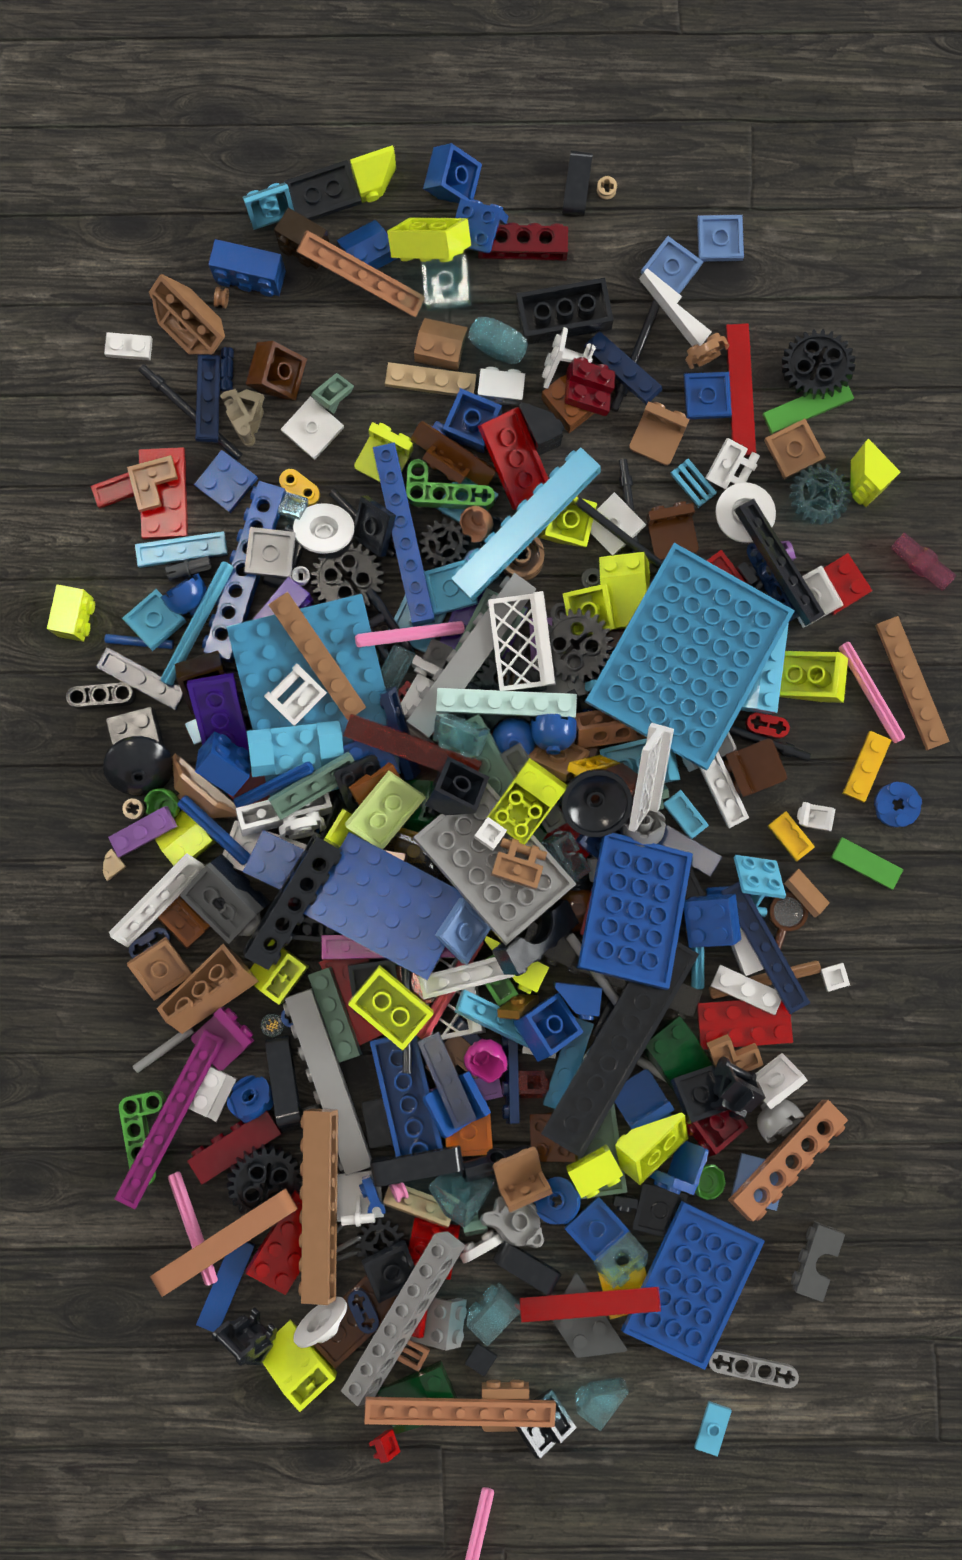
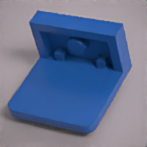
[455,199,509,253]
[615,1069,675,1130]
[423,1071,491,1138]
[649,1141,708,1195]

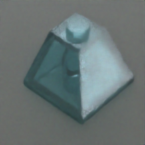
[429,1171,494,1228]

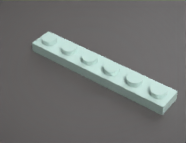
[436,688,577,718]

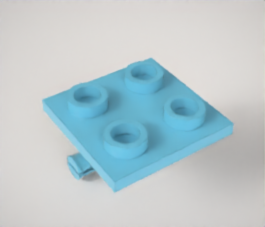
[734,855,786,917]

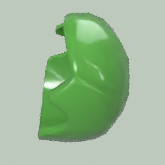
[144,788,180,819]
[695,1164,726,1200]

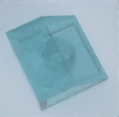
[433,713,490,758]
[574,1377,629,1431]

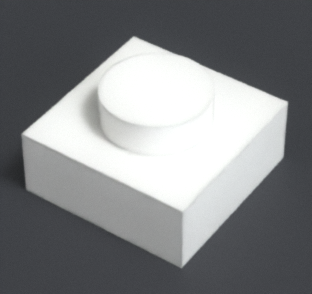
[473,817,507,851]
[821,963,850,992]

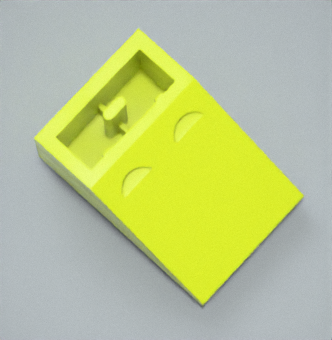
[487,758,567,845]
[262,1319,337,1412]

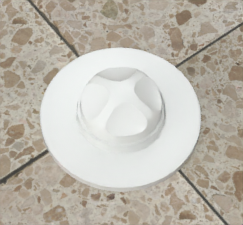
[716,483,776,543]
[293,503,354,554]
[293,1297,347,1348]

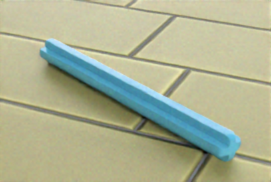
[160,561,234,685]

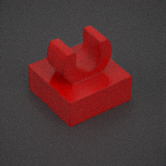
[369,1429,401,1463]

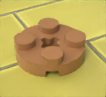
[685,333,729,369]

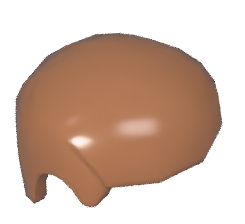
[460,505,494,543]

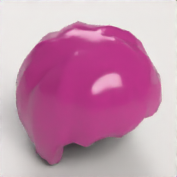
[464,1039,507,1083]

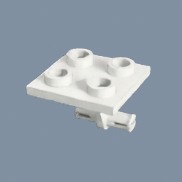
[542,327,596,389]
[337,1170,384,1227]

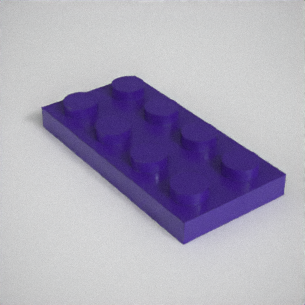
[187,673,249,752]

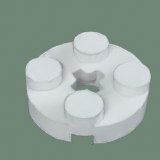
[279,812,326,840]

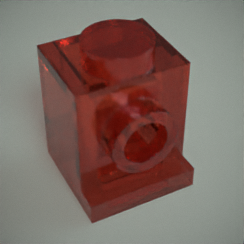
[518,1071,549,1099]

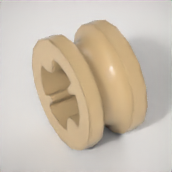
[597,176,617,200]
[122,799,145,820]

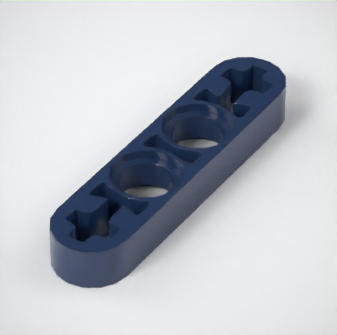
[747,542,799,622]

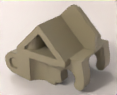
[220,389,265,447]

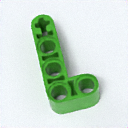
[406,459,495,510]
[119,1090,166,1185]

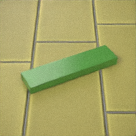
[763,386,854,435]

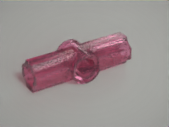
[891,532,956,591]

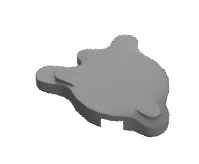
[480,1196,544,1248]

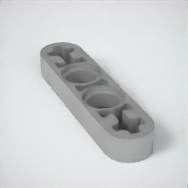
[708,1349,799,1388]

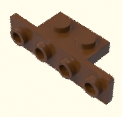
[411,421,497,486]

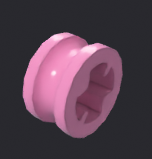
[389,1182,409,1203]

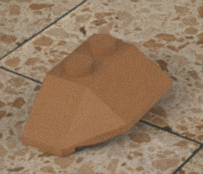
[149,274,225,354]
[172,753,237,820]

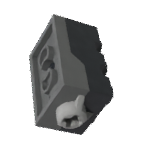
[180,854,271,944]

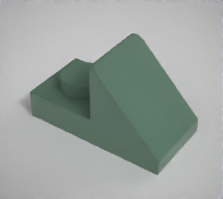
[311,373,354,414]

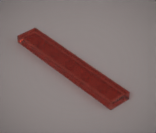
[343,714,482,772]

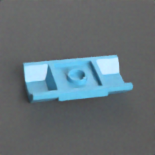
[247,720,344,777]

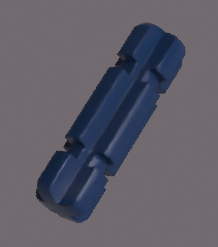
[220,347,234,392]

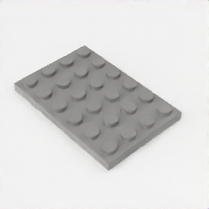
[413,783,576,946]

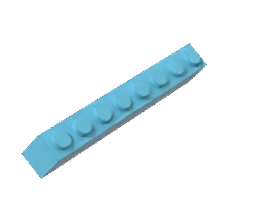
[451,447,601,602]

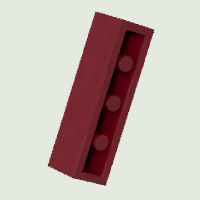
[187,1110,283,1185]

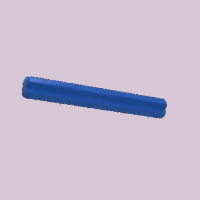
[233,762,314,808]
[177,795,251,865]

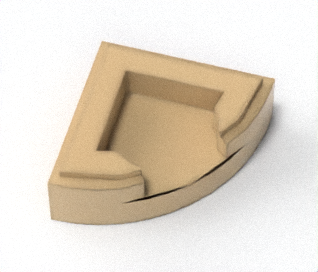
[103,849,126,881]

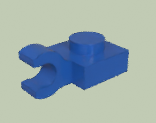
[359,1174,385,1214]

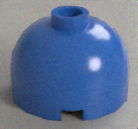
[160,573,207,615]
[531,714,577,755]
[492,717,536,755]

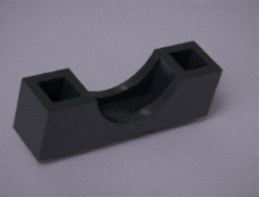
[492,899,579,976]

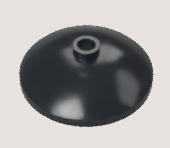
[103,736,173,796]
[562,769,632,837]

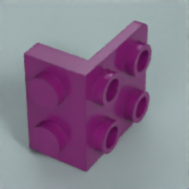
[191,1007,255,1071]

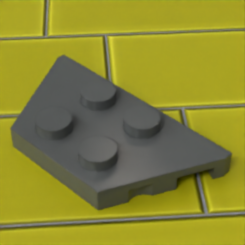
[552,1272,628,1358]

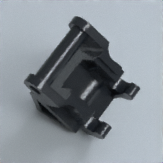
[710,1057,766,1120]
[212,1307,277,1366]

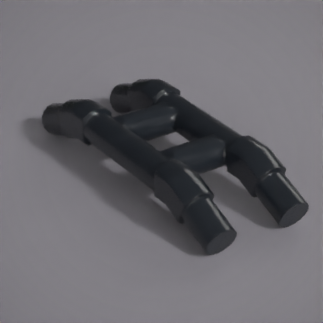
[365,588,417,672]

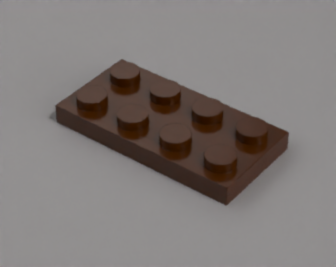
[314,1275,398,1369]

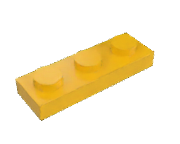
[842,731,891,803]
[567,755,620,777]

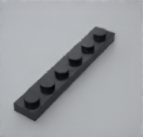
[734,499,825,626]

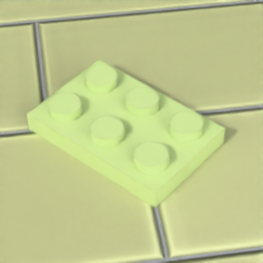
[345,770,425,850]

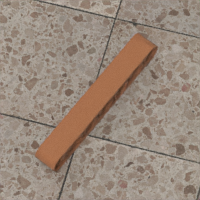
[150,1189,298,1297]

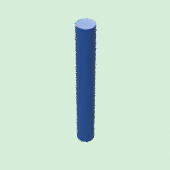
[105,634,174,649]

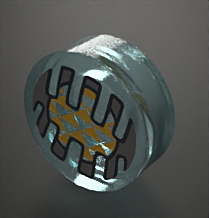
[261,1013,285,1037]

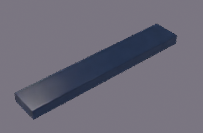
[721,882,810,1014]

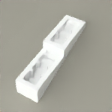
[639,269,711,346]

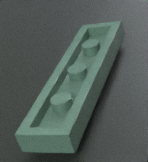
[268,751,354,820]
[308,967,362,1063]

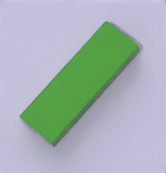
[831,837,904,890]

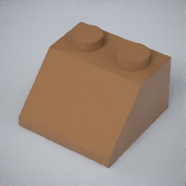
[414,318,468,371]

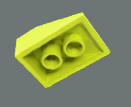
[599,552,650,630]
[779,651,848,703]
[484,936,549,994]
[615,1112,688,1185]

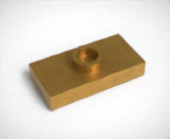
[497,994,539,1019]

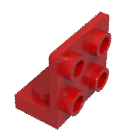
[409,1218,460,1280]

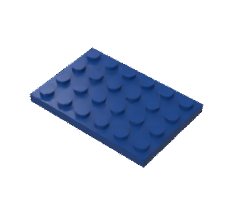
[303,832,465,981]
[577,833,693,990]
[621,1201,765,1370]

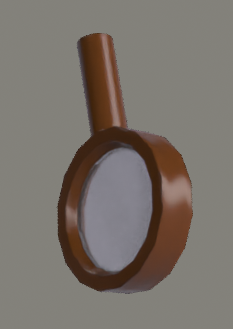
[768,892,808,950]

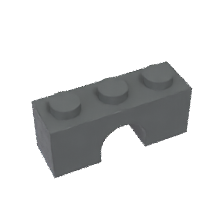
[791,1221,845,1302]

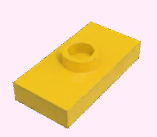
[768,811,815,861]

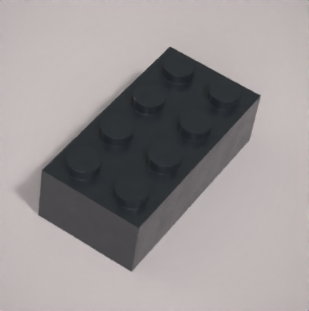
[516,278,614,345]

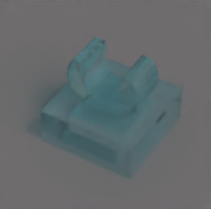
[278,492,308,522]

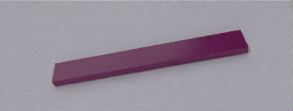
[114,1029,225,1209]

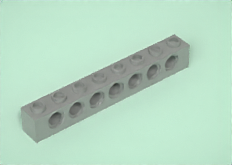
[341,1231,465,1406]

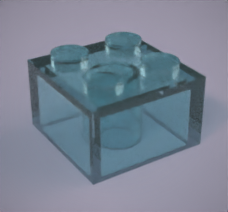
[421,255,472,311]
[467,1282,521,1347]

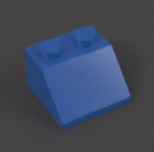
[423,143,482,204]
[337,220,397,269]
[553,982,602,1020]

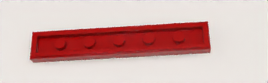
[725,324,756,457]
[520,1287,661,1322]

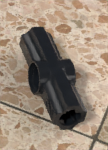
[461,1145,529,1183]

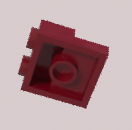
[565,357,615,417]
[685,1110,748,1157]

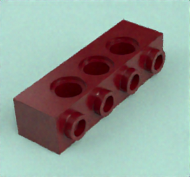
[478,223,568,261]

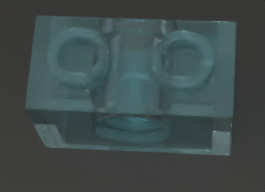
[594,1231,648,1289]

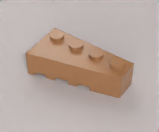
[157,944,259,1034]

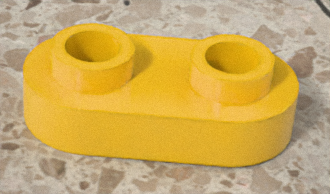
[279,469,320,507]

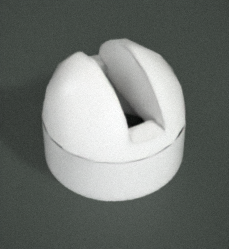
[292,566,310,586]

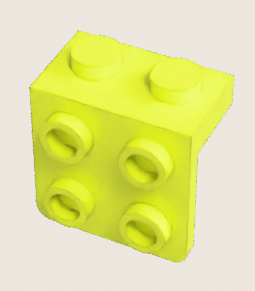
[354,422,414,482]

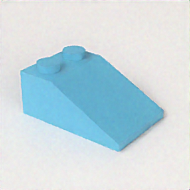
[243,183,294,230]
[599,738,680,783]

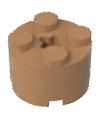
[503,537,545,581]

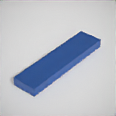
[196,1242,255,1332]

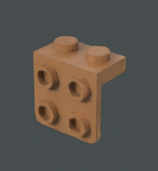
[629,401,690,466]
[493,1147,552,1212]
[482,1380,529,1432]

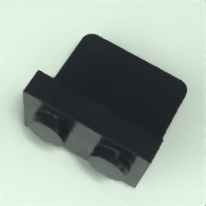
[333,754,381,812]

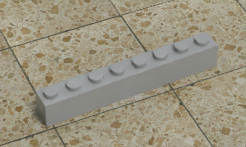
[405,573,536,739]
[283,988,372,1176]

